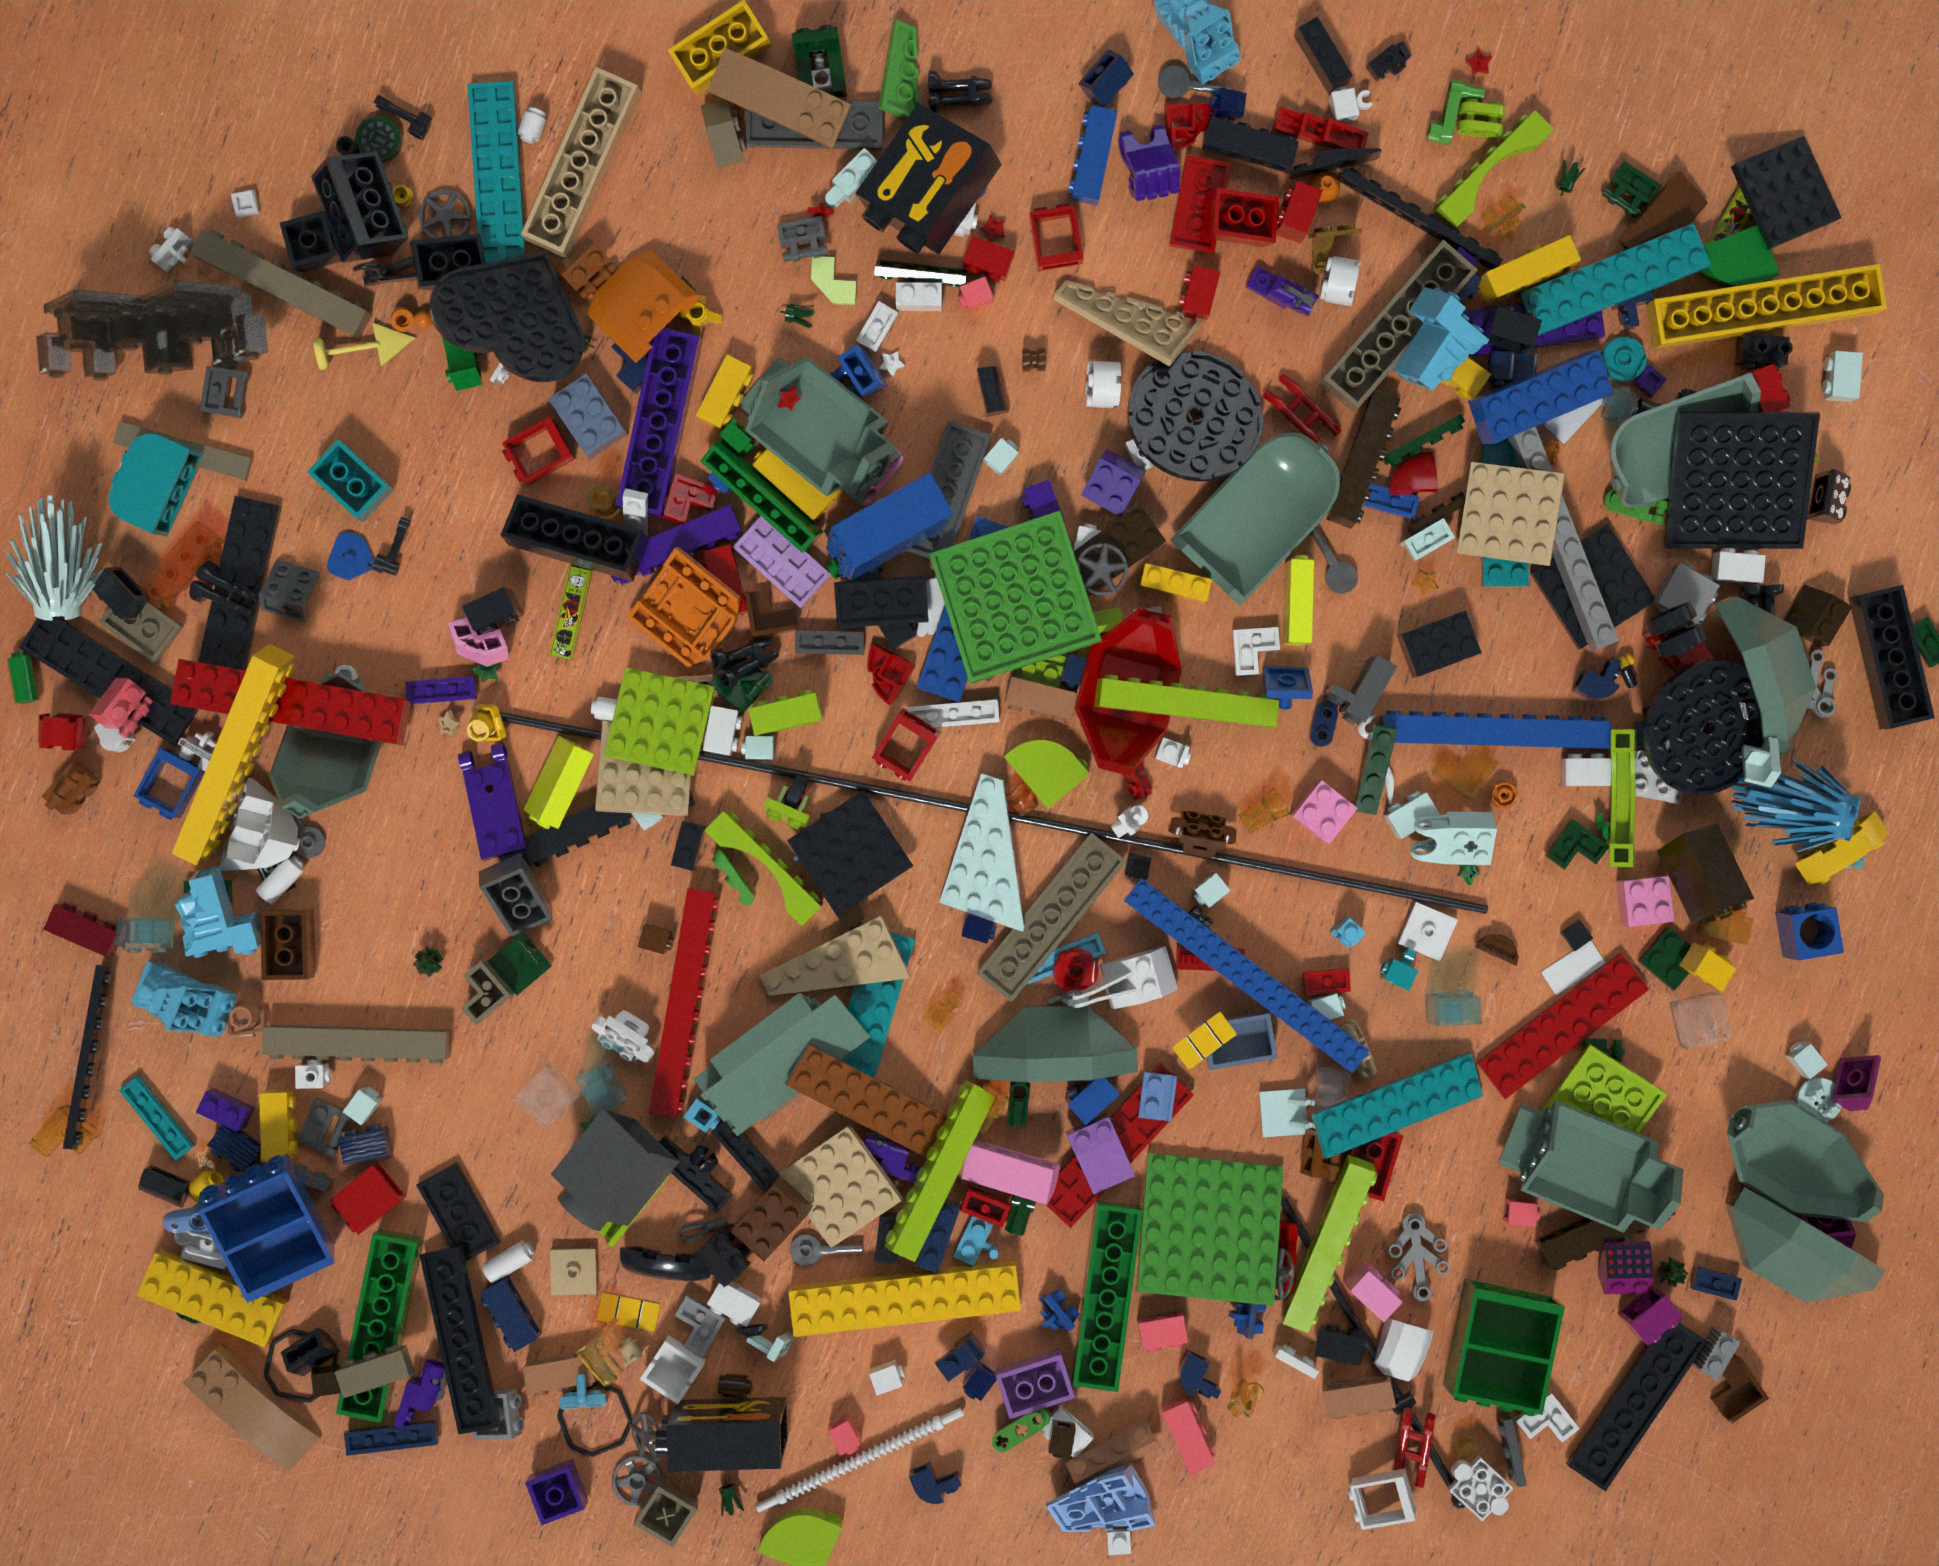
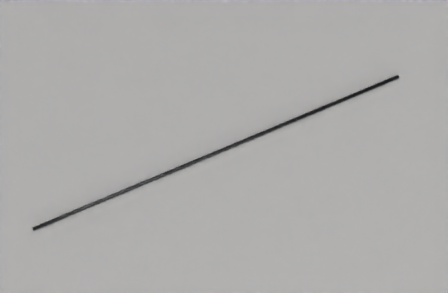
[499,712,1488,914]

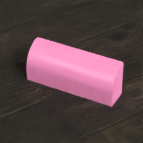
[962,1139,1061,1205]

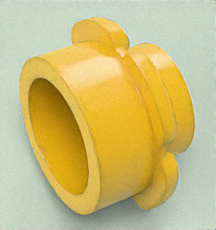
[392,185,413,207]

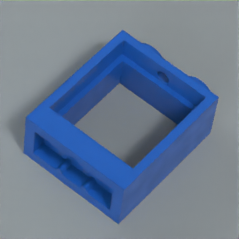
[133,748,205,820]

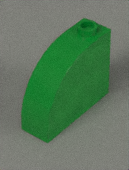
[1700,225,1780,288]

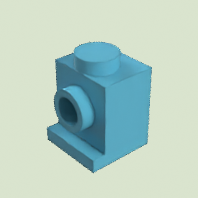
[1330,916,1366,948]
[684,1096,721,1132]

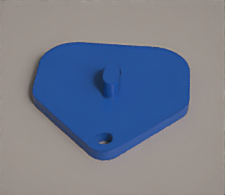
[327,532,375,580]

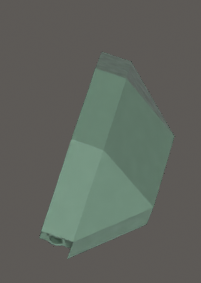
[1712,596,1816,755]
[269,672,382,819]
[973,1004,1138,1082]
[1727,1100,1884,1222]
[1726,1187,1885,1303]

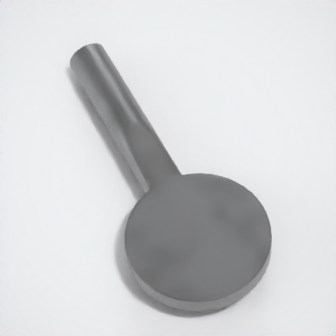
[1158,66,1231,99]
[1311,526,1358,594]
[291,814,325,858]
[790,1234,863,1266]

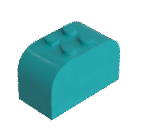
[109,434,203,537]

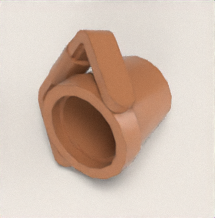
[228,1000,267,1039]

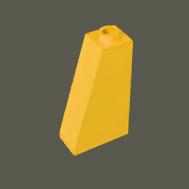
[753,449,843,523]

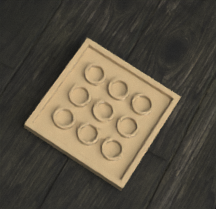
[1457,462,1565,566]
[595,721,691,816]
[779,1124,903,1248]

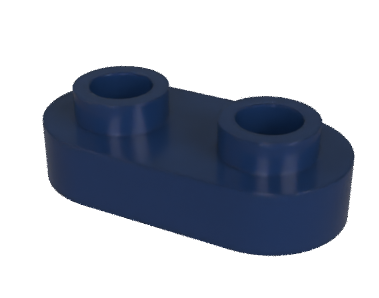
[1309,702,1338,747]

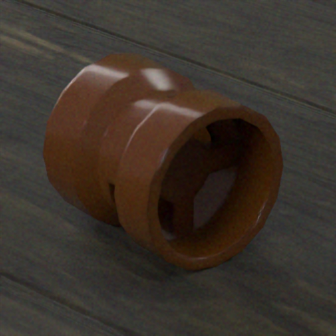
[1022,348,1046,372]

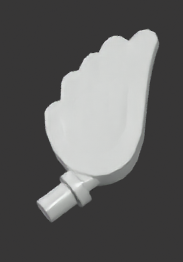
[916,576,945,637]

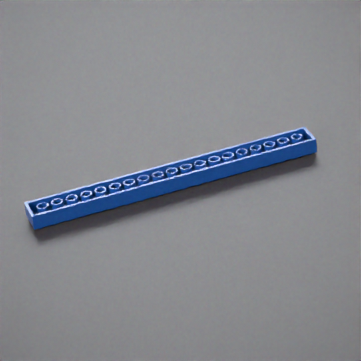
[1123,877,1370,1073]

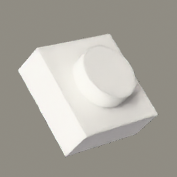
[1107,1529,1131,1555]

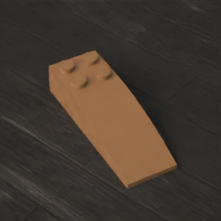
[707,48,852,150]
[183,1343,321,1471]

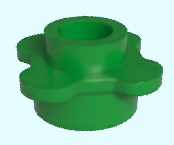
[826,557,843,580]

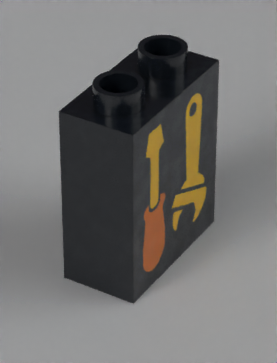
[855,103,1002,255]
[655,1397,788,1472]

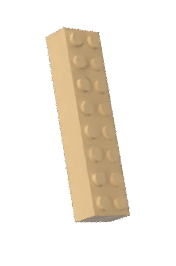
[521,67,641,258]

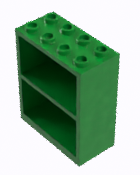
[1443,1279,1565,1416]

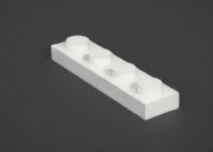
[907,699,1000,728]

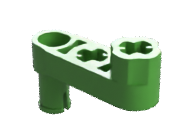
[1427,79,1485,145]
[992,1408,1051,1452]

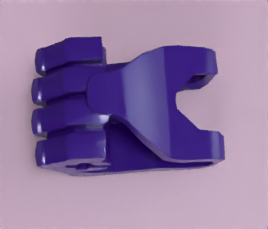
[1118,124,1180,201]

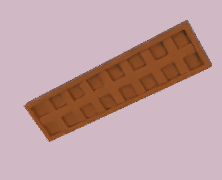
[785,1043,947,1158]

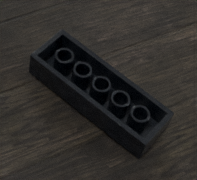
[500,494,649,582]
[1848,585,1935,729]

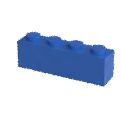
[1068,105,1118,206]

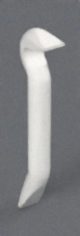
[1358,714,1394,805]

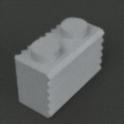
[1692,1326,1741,1381]

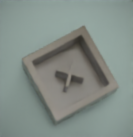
[634,1476,699,1548]

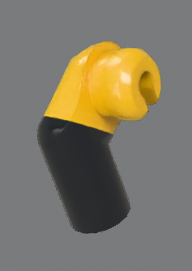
[1619,653,1638,688]

